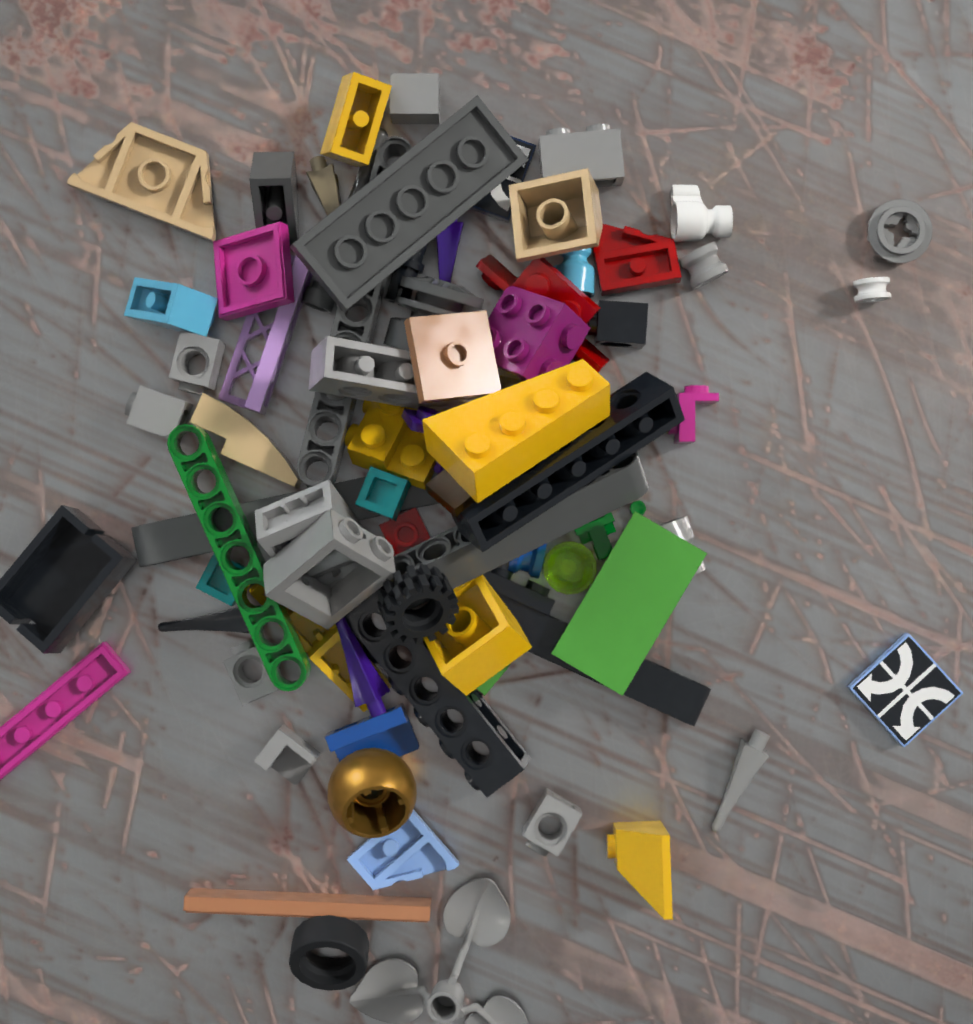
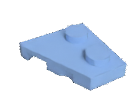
[347,809,459,890]

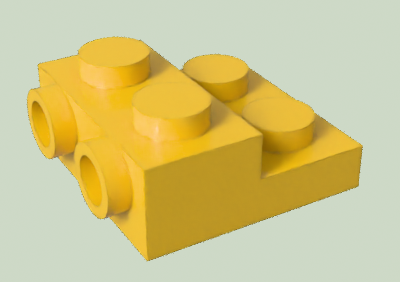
[345,400,436,490]

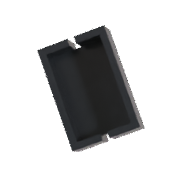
[0,505,137,654]

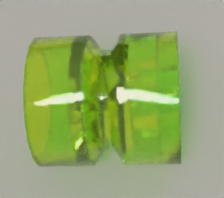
[542,541,597,595]

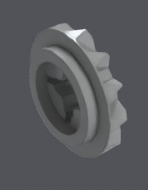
[867,199,932,264]

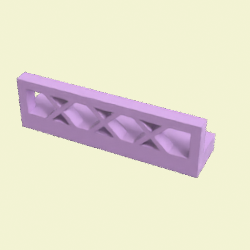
[218,255,313,415]

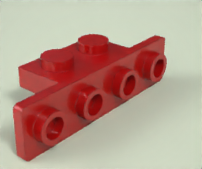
[476,255,610,372]

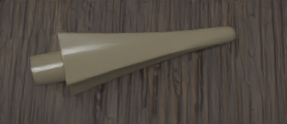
[306,156,341,216]

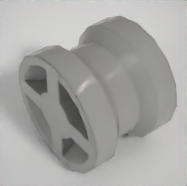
[678,242,729,289]

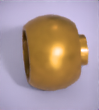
[328,748,417,838]

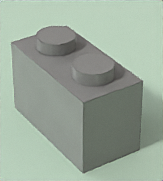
[538,124,625,188]

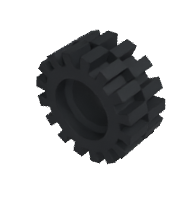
[377,564,459,645]

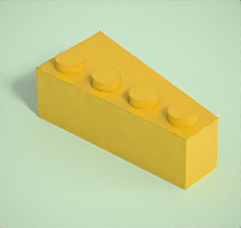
[422,359,610,504]

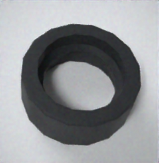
[289,915,369,991]

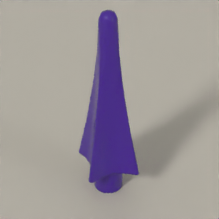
[436,219,464,283]
[336,617,391,718]

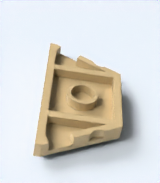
[67,122,216,242]

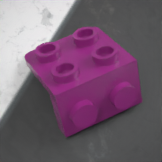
[488,286,591,381]

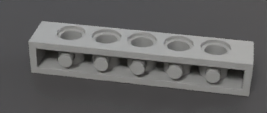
[309,336,523,413]

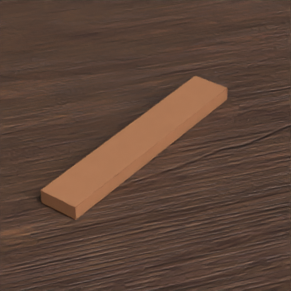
[183,888,432,923]

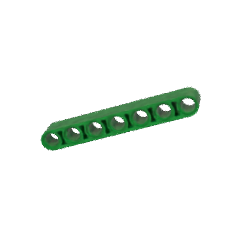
[167,424,311,691]

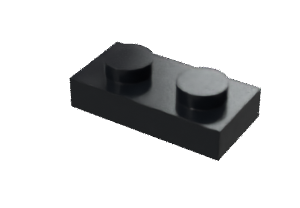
[483,566,555,616]

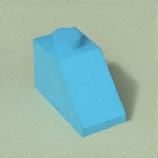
[124,277,218,337]

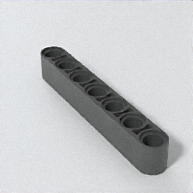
[390,452,649,610]

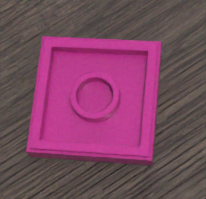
[213,221,295,321]

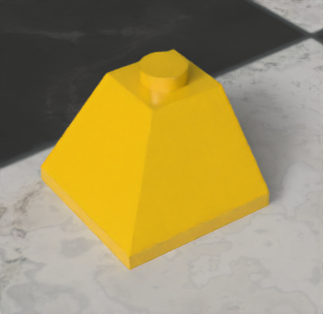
[606,821,673,920]

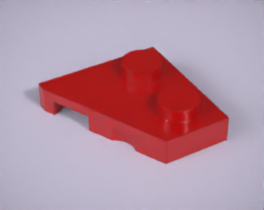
[592,224,682,296]

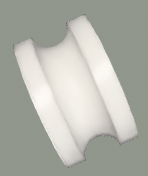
[853,277,891,303]

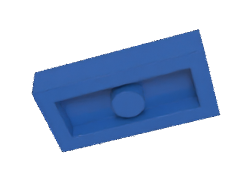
[325,703,419,762]

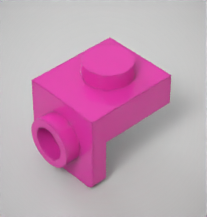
[667,385,719,444]

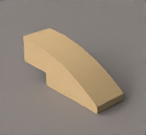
[190,393,302,488]

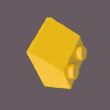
[423,575,532,696]

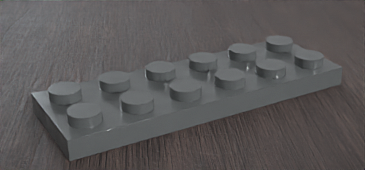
[290,95,529,312]

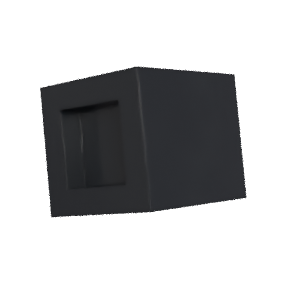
[588,300,648,349]

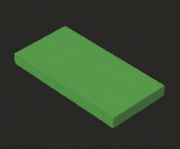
[551,511,707,696]

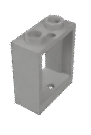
[255,479,365,588]
[263,509,396,629]

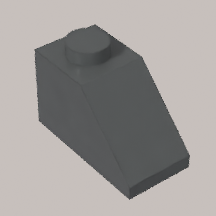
[249,152,299,246]

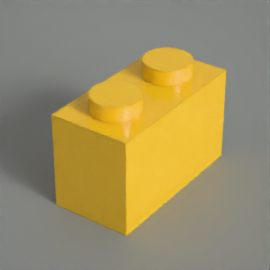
[320,72,392,167]

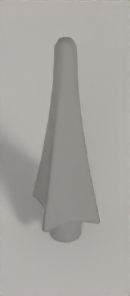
[711,729,770,832]

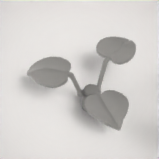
[349,878,528,1024]

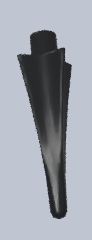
[158,607,268,633]

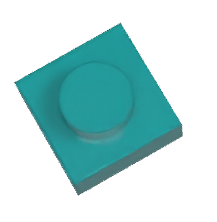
[355,466,411,521]
[196,553,246,606]

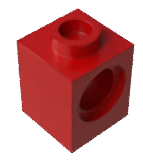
[379,507,432,556]

